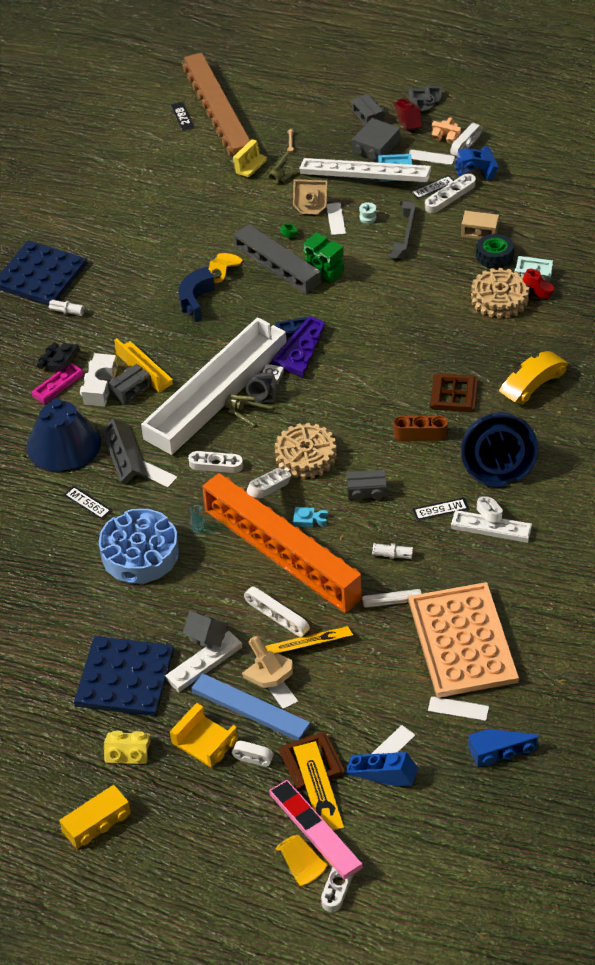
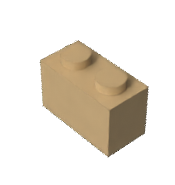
[461,211,499,239]

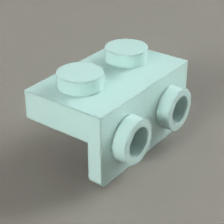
[514,256,553,282]

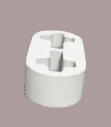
[477,497,503,522]
[232,741,274,767]

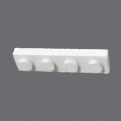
[165,631,242,692]

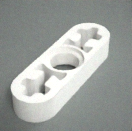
[450,123,482,157]
[188,451,243,473]
[321,867,354,912]

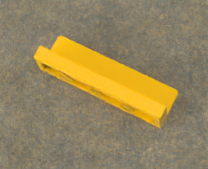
[114,338,173,393]

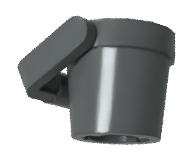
[246,373,278,403]

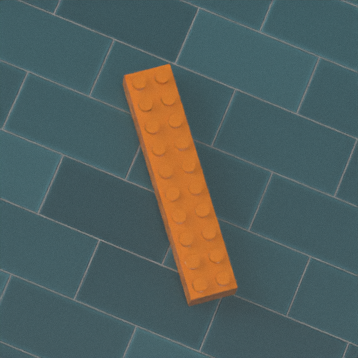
[202,473,362,613]

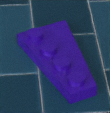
[272,316,325,377]

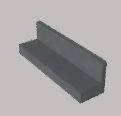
[102,418,149,484]

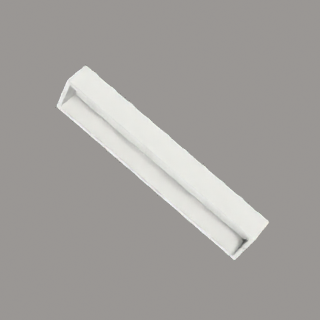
[141,317,286,455]

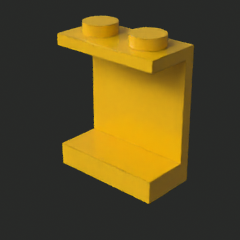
[170,703,238,768]

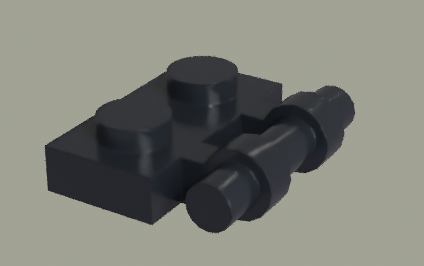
[37,342,80,372]

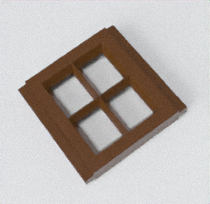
[430,373,478,412]
[278,732,345,791]

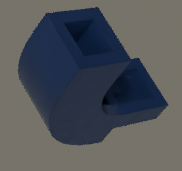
[178,266,215,322]

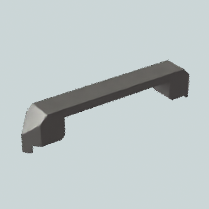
[388,201,416,259]

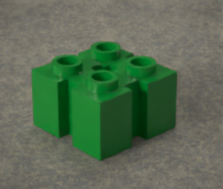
[303,232,344,283]

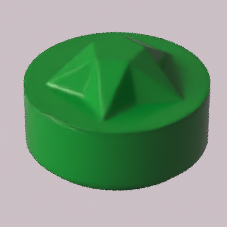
[280,223,298,238]

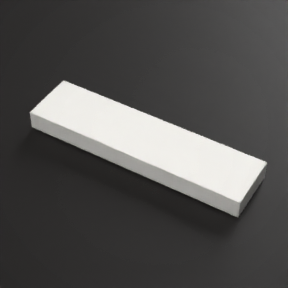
[451,510,532,543]

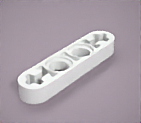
[425,174,476,213]
[247,468,291,498]
[244,586,310,637]

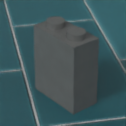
[352,118,400,162]

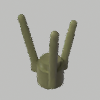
[268,151,300,184]
[225,394,273,427]

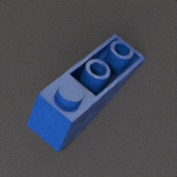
[468,729,538,767]
[346,752,418,786]

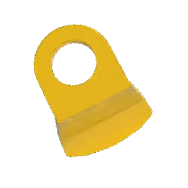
[209,253,243,283]
[275,835,328,887]

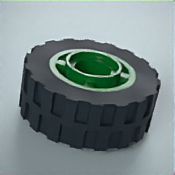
[476,234,514,268]

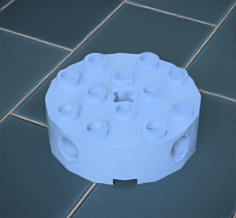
[99,509,179,584]

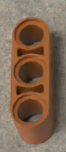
[393,416,448,441]

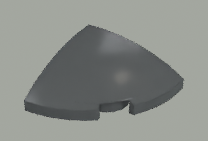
[408,85,442,113]

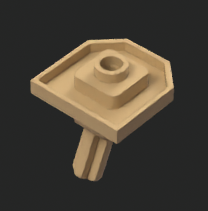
[293,179,328,214]
[242,636,293,688]

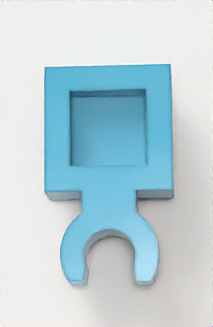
[293,507,328,528]

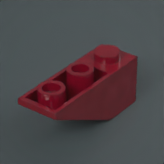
[393,98,422,129]

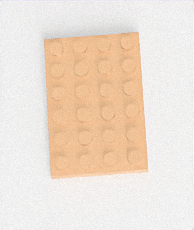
[408,582,519,698]

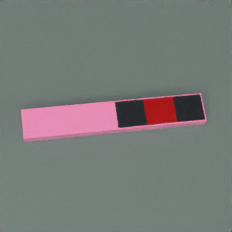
[269,780,363,880]

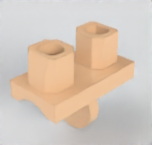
[432,117,461,144]

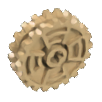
[471,268,529,319]
[275,423,337,480]

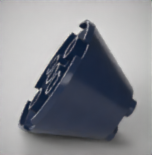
[26,398,101,473]

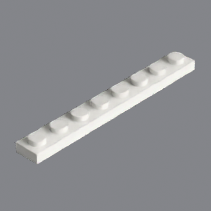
[299,158,431,182]

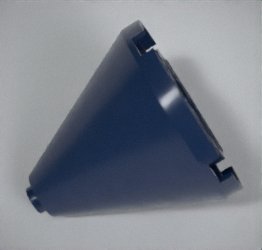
[461,412,539,487]

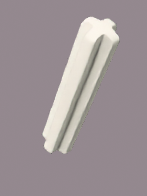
[362,589,422,608]

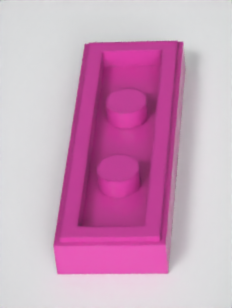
[31,363,84,405]

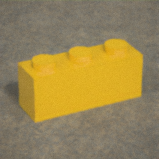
[59,785,131,849]

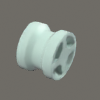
[359,202,376,224]

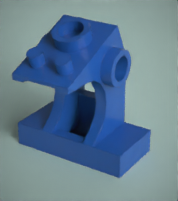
[455,146,499,180]

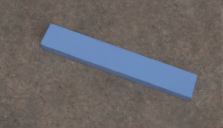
[191,673,310,741]

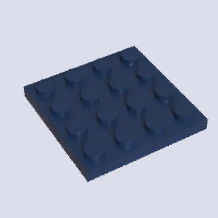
[0,240,87,305]
[74,636,174,717]

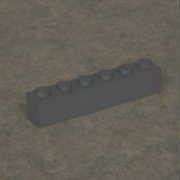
[234,224,321,294]

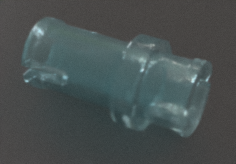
[190,505,205,533]

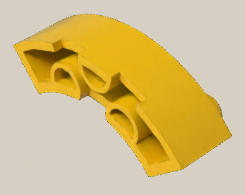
[499,351,568,405]

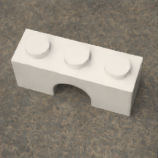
[80,353,118,407]

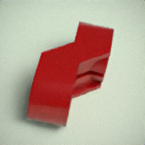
[522,268,554,299]

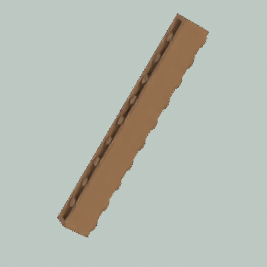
[183,53,250,158]

